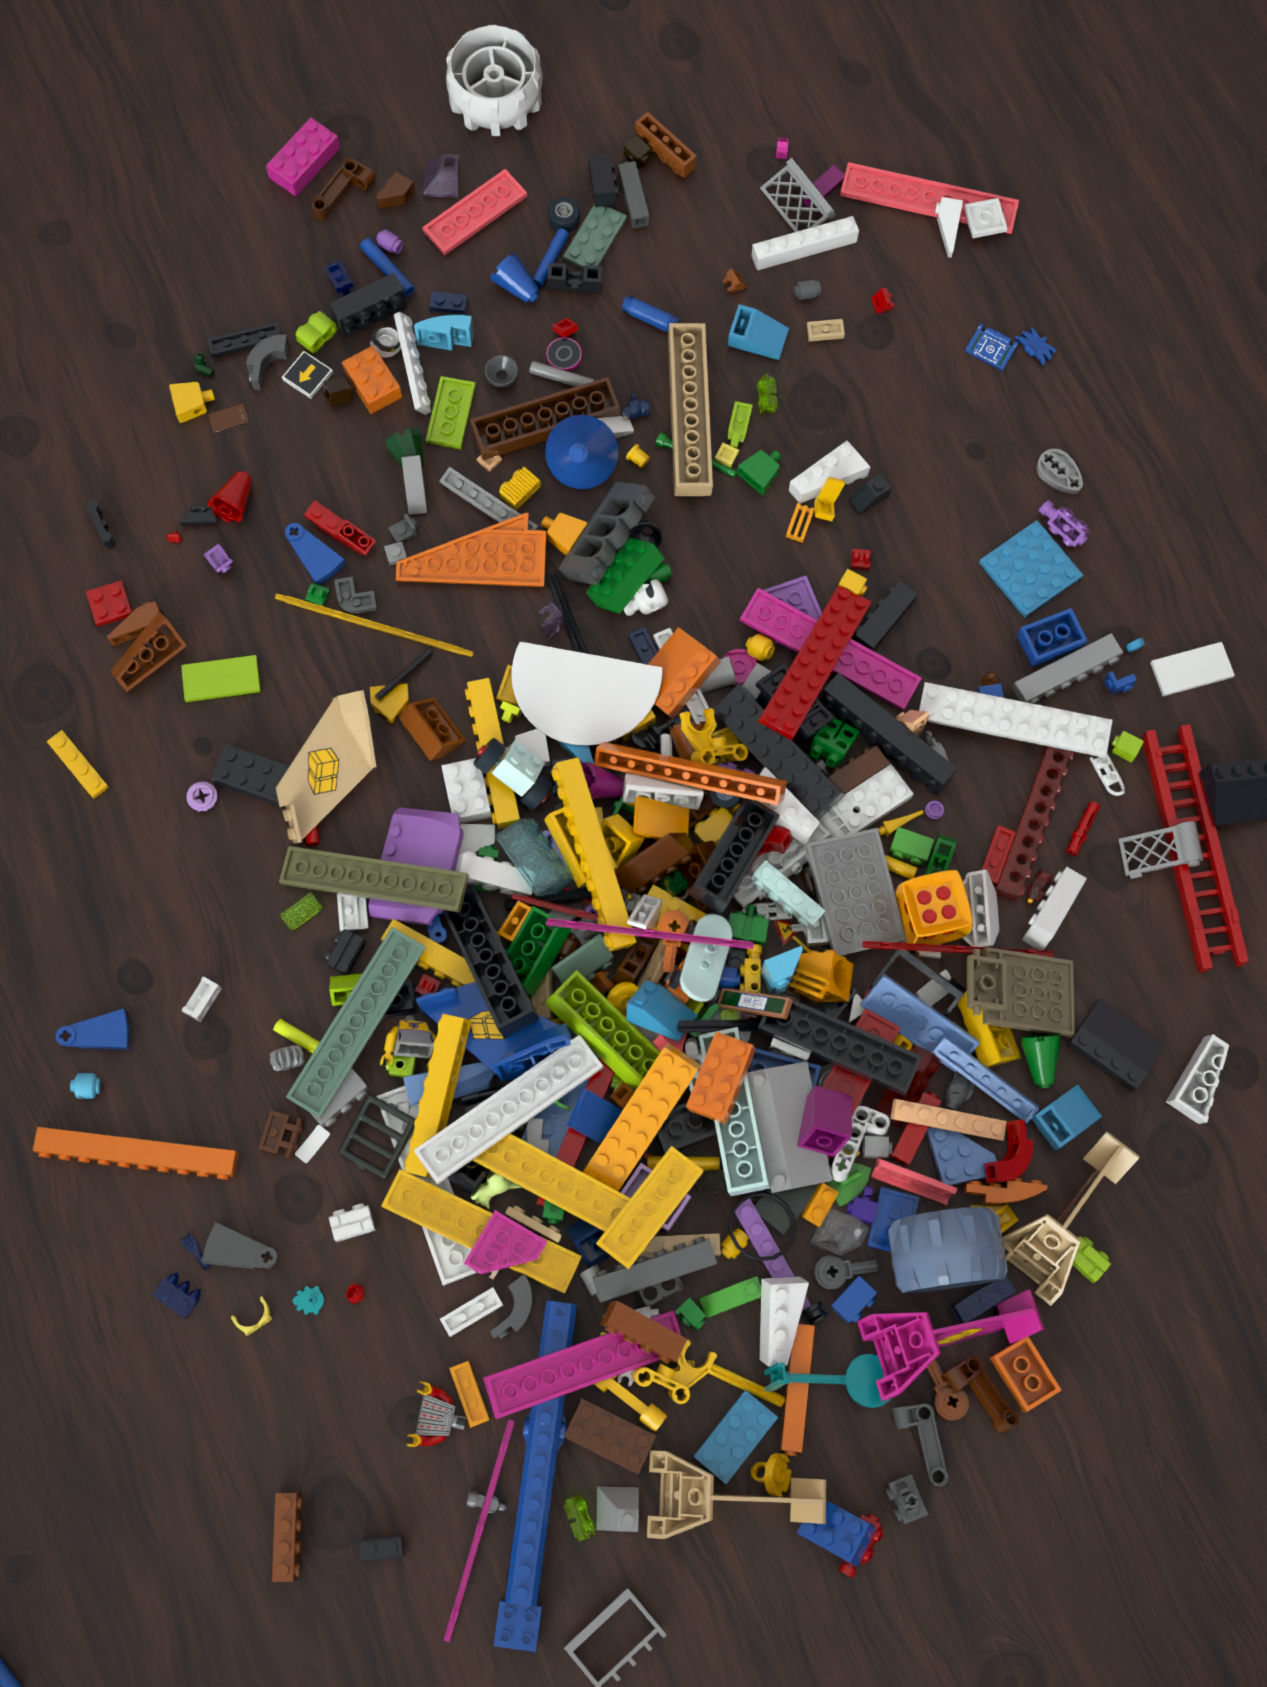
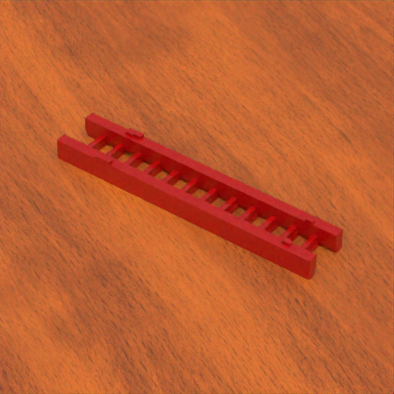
[1142,724,1249,973]

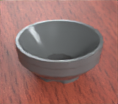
[485,355,518,387]

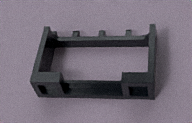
[870,942,967,1017]

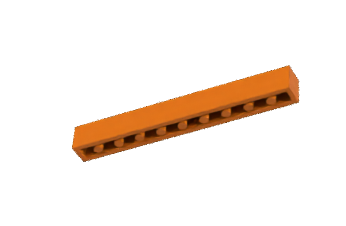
[594,742,787,805]
[33,1127,239,1180]

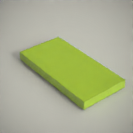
[426,376,476,450]
[181,655,261,702]

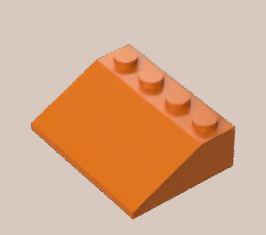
[648,627,721,719]

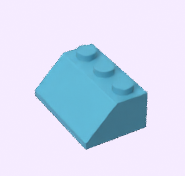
[761,946,803,995]

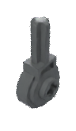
[813,1255,878,1290]

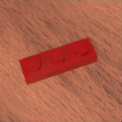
[981,825,1016,885]

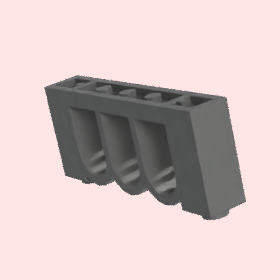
[558,481,655,585]

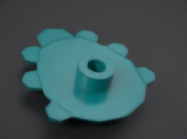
[292,1286,324,1315]

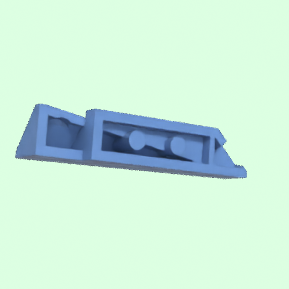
[403,1062,496,1106]

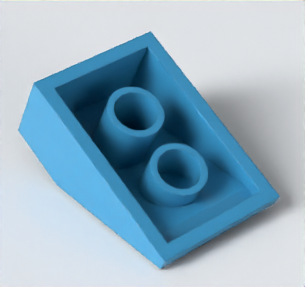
[626,980,698,1042]

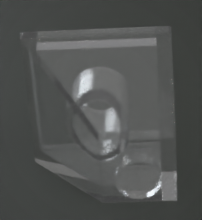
[810,1208,869,1255]

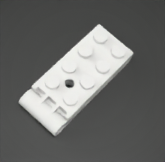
[819,764,913,838]

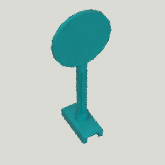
[764,1354,891,1408]

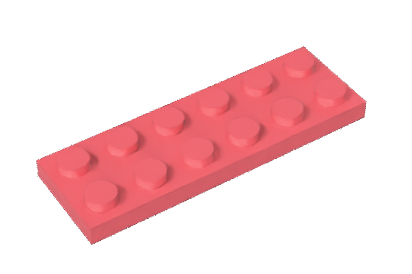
[422,169,527,255]

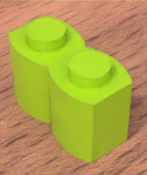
[296,311,337,353]

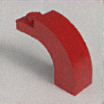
[984,1120,1034,1183]

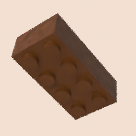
[564,1399,656,1475]

